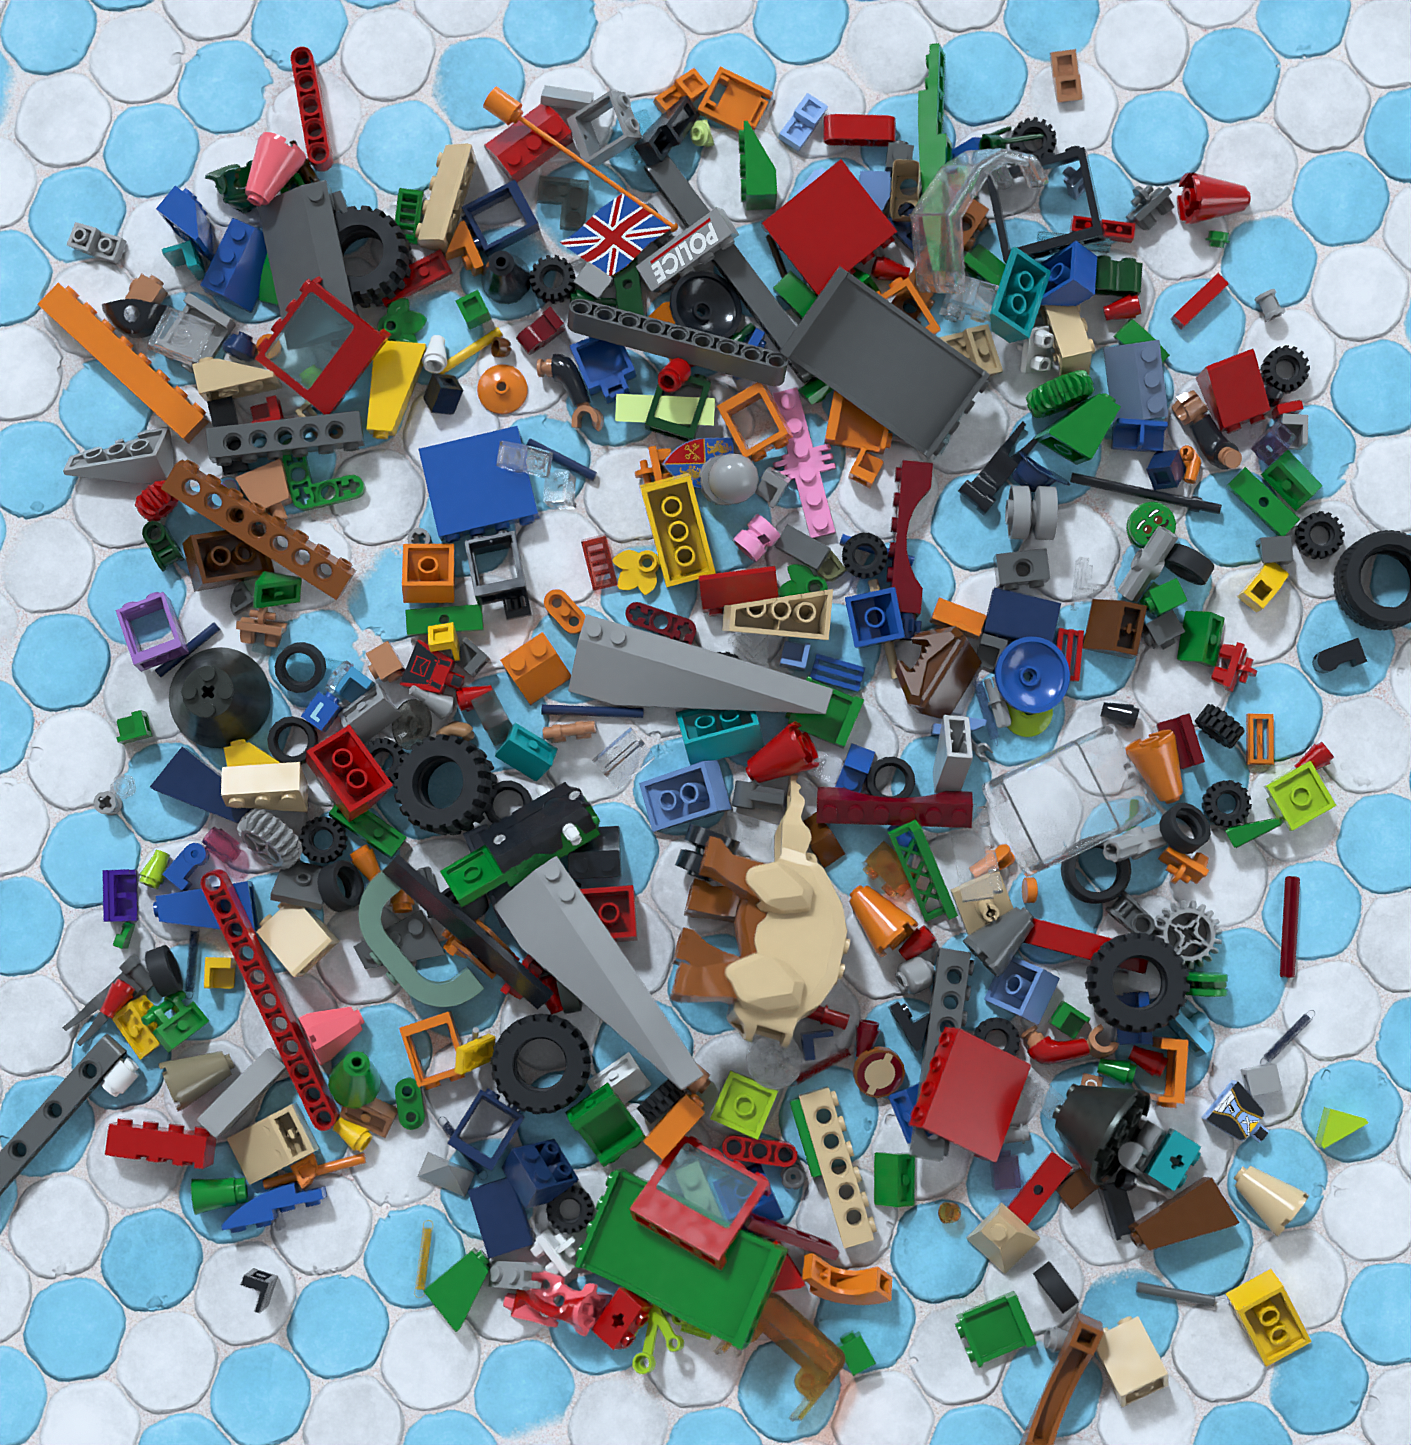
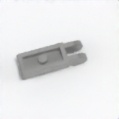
[488,1260,543,1290]

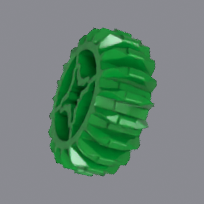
[1026,370,1095,418]

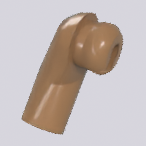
[436,721,475,742]

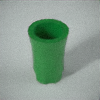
[191,1177,248,1215]

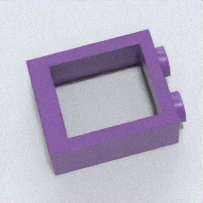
[115,592,189,672]

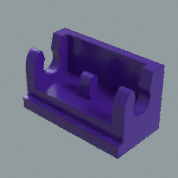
[102,869,138,922]

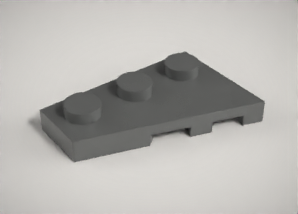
[353,909,446,969]

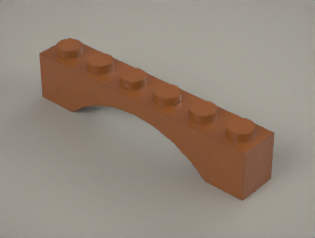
[1019,1312,1104,1445]

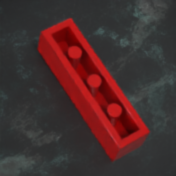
[1070,215,1136,243]
[1171,273,1229,330]

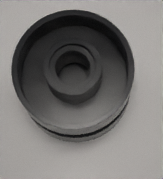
[675,824,741,883]

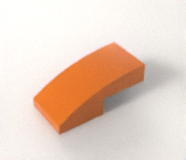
[653,68,709,114]

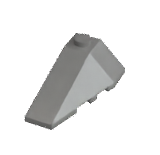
[63,427,174,484]

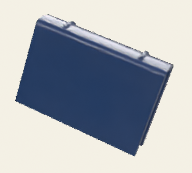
[982,587,1061,642]
[468,1177,535,1259]

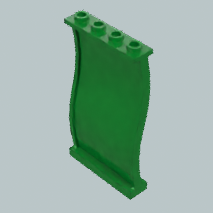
[575,1168,789,1350]

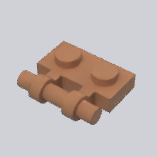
[543,721,597,743]

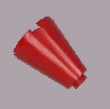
[1177,173,1251,224]
[746,721,819,783]

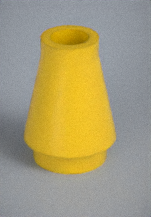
[332,1117,373,1152]

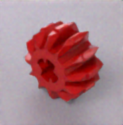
[135,480,179,522]

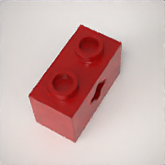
[591,1287,653,1350]

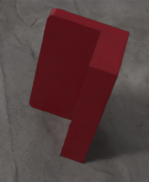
[1156,713,1205,770]

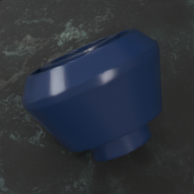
[222,331,256,363]

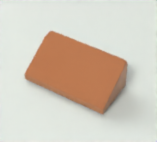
[339,1098,398,1138]

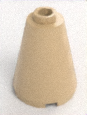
[1233,1165,1310,1237]

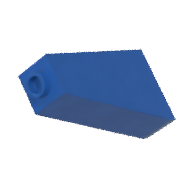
[153,881,259,933]

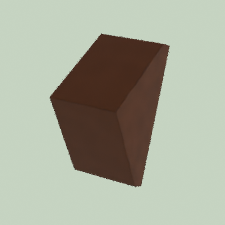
[803,812,845,868]

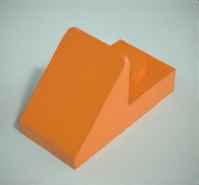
[445,220,484,277]

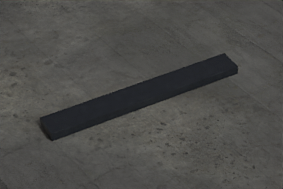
[382,855,554,1010]

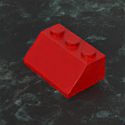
[484,104,574,183]
[699,566,778,616]
[305,724,393,822]

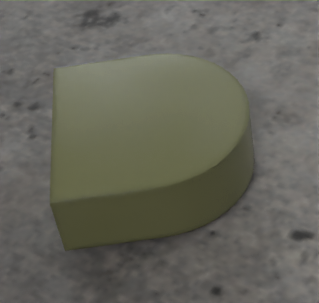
[817,550,847,582]

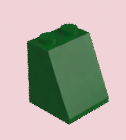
[1034,393,1121,465]

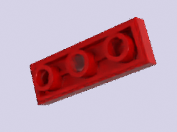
[1007,1151,1073,1226]

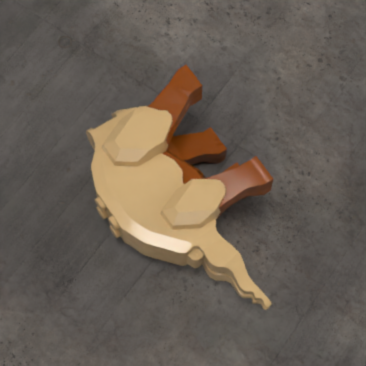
[670,774,850,1048]

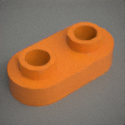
[544,589,586,634]

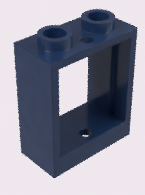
[461,180,540,257]
[447,1088,525,1171]

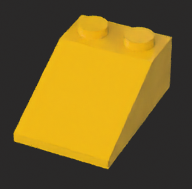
[1225,1269,1312,1367]

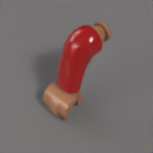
[1020,1024,1119,1065]

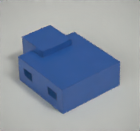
[569,337,637,404]

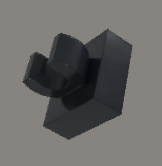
[503,596,532,621]

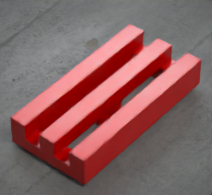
[1056,628,1084,682]

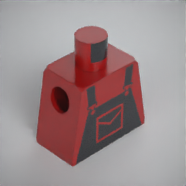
[400,640,465,695]

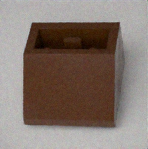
[1082,599,1147,659]

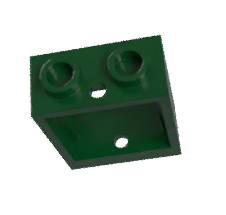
[645,367,712,442]

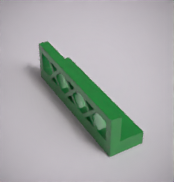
[887,820,958,922]

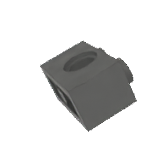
[993,548,1050,591]

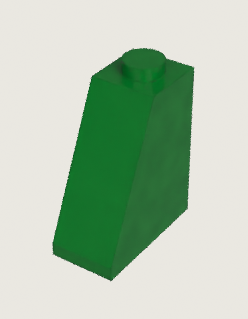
[423,1247,490,1332]

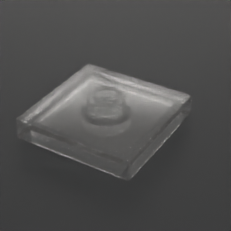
[147,306,215,366]

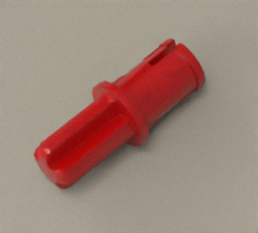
[806,1005,850,1030]

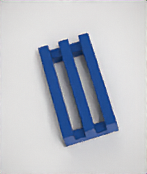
[810,654,865,693]

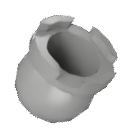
[699,453,759,505]

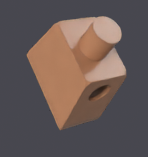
[235,459,293,521]

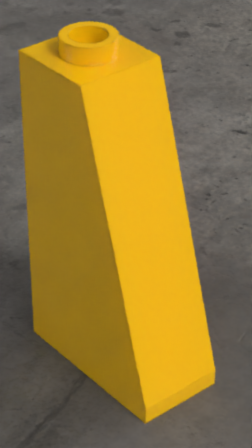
[367,341,427,439]

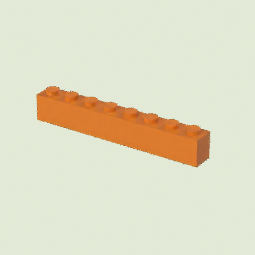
[38,283,209,444]

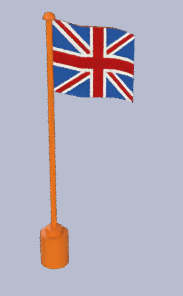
[483,86,678,276]

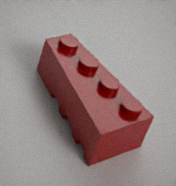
[105,1118,217,1169]

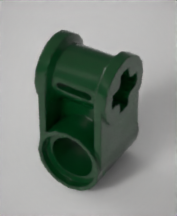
[142,521,185,572]

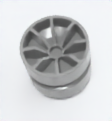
[1005,485,1058,540]

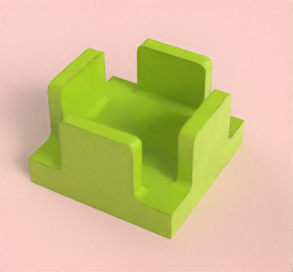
[1264,761,1337,831]
[710,1070,778,1140]

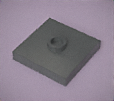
[270,861,324,910]

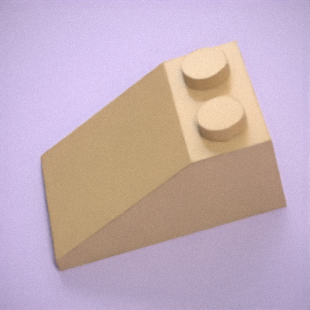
[192,357,283,402]

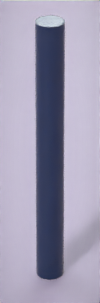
[541,704,644,718]

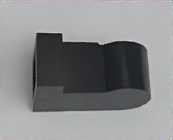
[1312,638,1367,674]

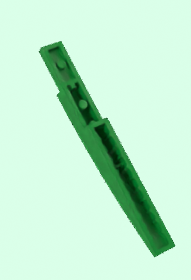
[918,43,952,285]

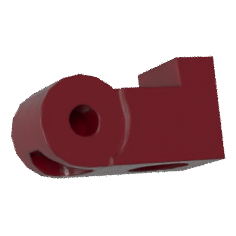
[516,306,566,355]

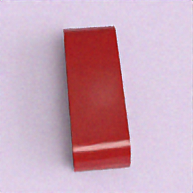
[823,114,896,147]
[722,1134,797,1167]

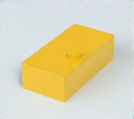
[639,473,716,587]

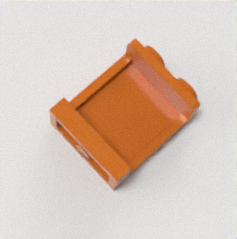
[824,390,893,455]
[1149,1036,1188,1108]

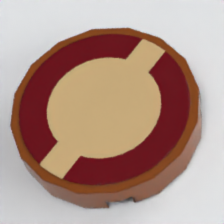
[853,1046,905,1098]

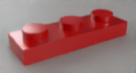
[382,249,453,308]

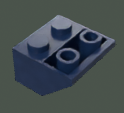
[501,1139,579,1209]

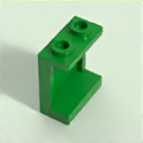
[785,676,864,748]
[565,1082,646,1167]
[955,1291,1037,1368]

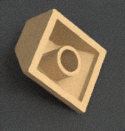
[966,1202,1040,1274]

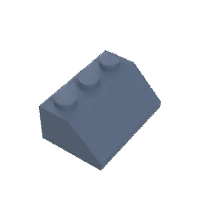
[1103,340,1168,423]

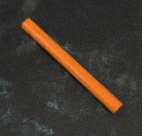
[263,1153,366,1190]

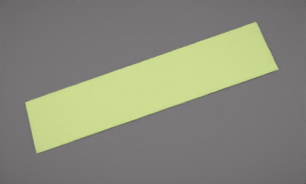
[615,394,715,426]

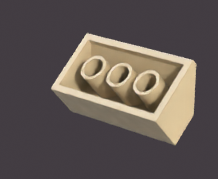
[415,143,477,254]

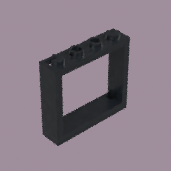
[985,146,1106,264]

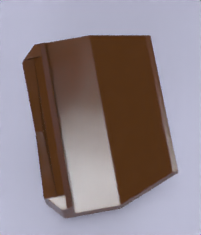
[895,626,982,719]

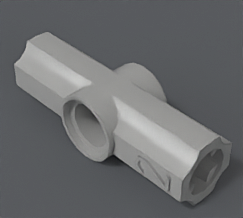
[1117,526,1178,602]
[1103,824,1167,863]

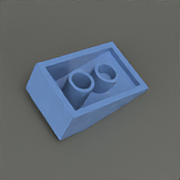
[639,760,731,832]

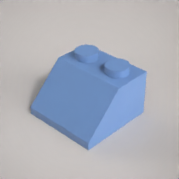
[984,957,1060,1025]

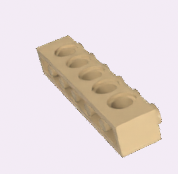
[798,1086,877,1249]

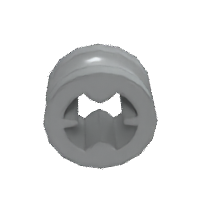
[407,528,431,544]

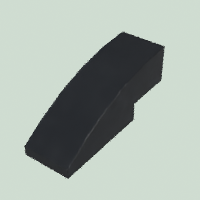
[634,95,700,167]

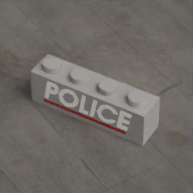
[636,207,739,294]

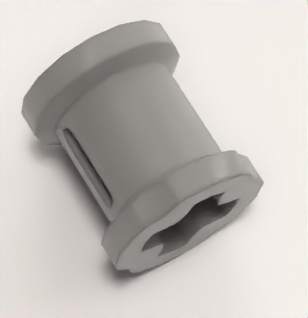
[1254,289,1286,322]
[93,791,122,815]

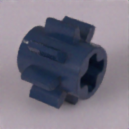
[898,612,922,641]

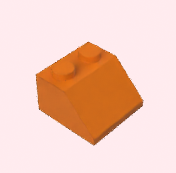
[402,544,455,603]
[500,632,571,705]

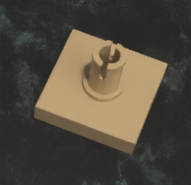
[950,870,1013,935]

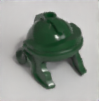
[205,160,256,214]

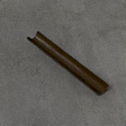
[765,234,788,278]

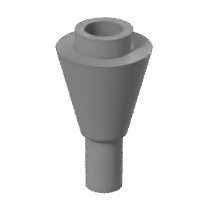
[409,685,455,719]

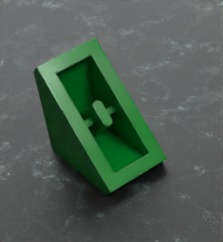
[253,571,302,609]

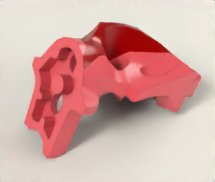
[503,1270,612,1336]

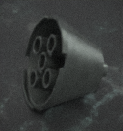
[169,647,271,748]
[1052,1084,1151,1186]

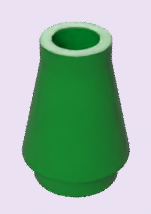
[1097,1058,1137,1086]

